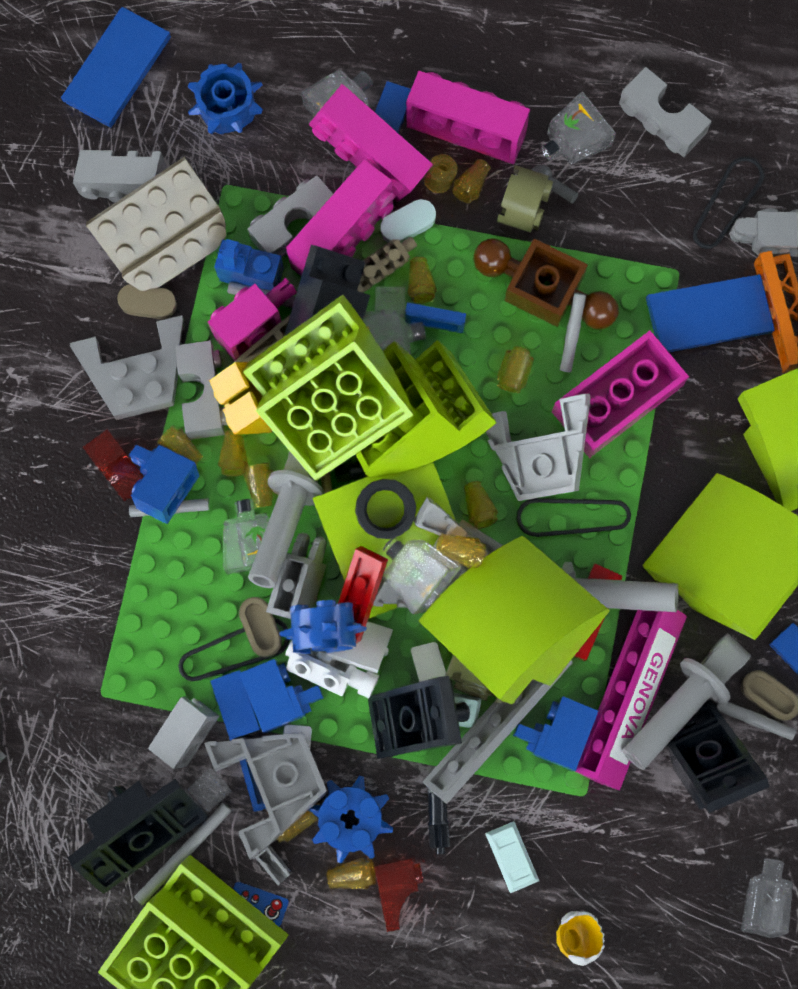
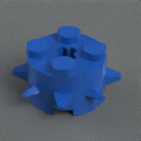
[188,63,263,134]
[279,600,367,654]
[308,776,393,863]

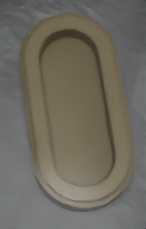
[117,284,177,319]
[239,597,282,658]
[741,670,798,721]

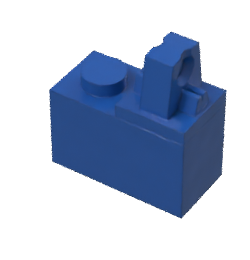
[214,239,284,291]
[129,445,200,524]
[239,659,324,733]
[513,696,598,771]

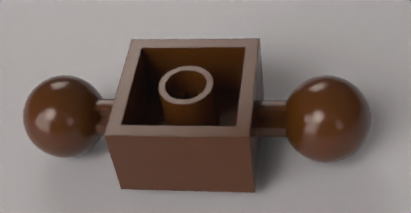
[473,239,619,330]

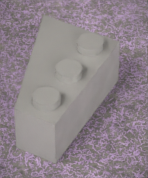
[73,150,167,203]

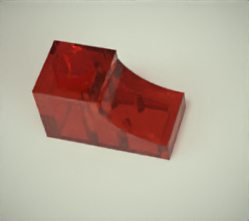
[83,429,144,501]
[374,858,423,932]

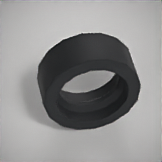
[355,479,416,539]

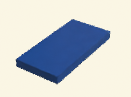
[61,7,171,128]
[646,274,775,352]

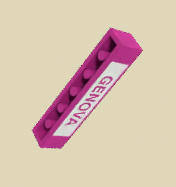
[575,610,687,791]

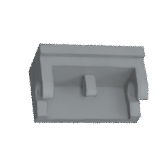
[148,696,220,769]

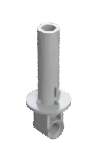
[248,451,325,588]
[562,562,679,612]
[622,633,751,770]

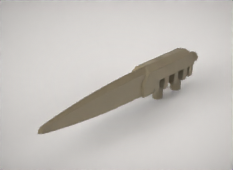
[235,236,417,362]

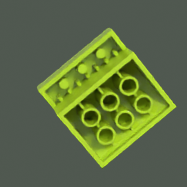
[243,295,414,481]
[356,340,497,477]
[737,368,798,511]
[312,462,456,619]
[643,473,798,640]
[418,536,610,704]
[98,855,289,989]

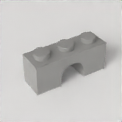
[619,67,712,157]
[247,175,333,258]
[175,340,227,440]

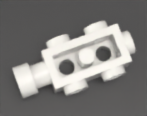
[285,641,380,698]

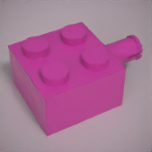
[208,278,297,362]

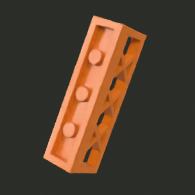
[754,251,798,373]

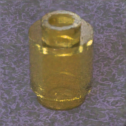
[424,154,458,193]
[497,346,534,394]

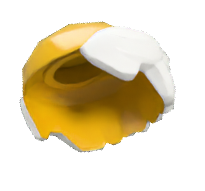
[556,911,605,966]

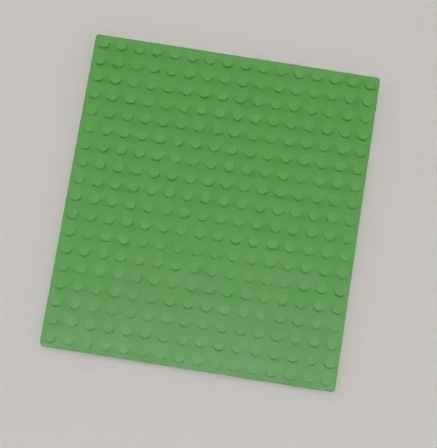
[101,185,679,796]

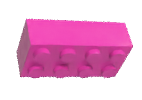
[406,71,530,165]
[309,84,433,202]
[286,159,394,277]
[552,330,689,459]

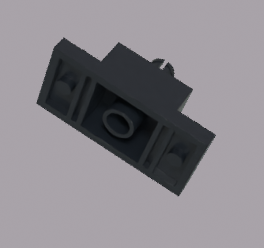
[284,245,371,337]
[368,676,470,759]
[665,699,769,813]
[67,779,208,894]

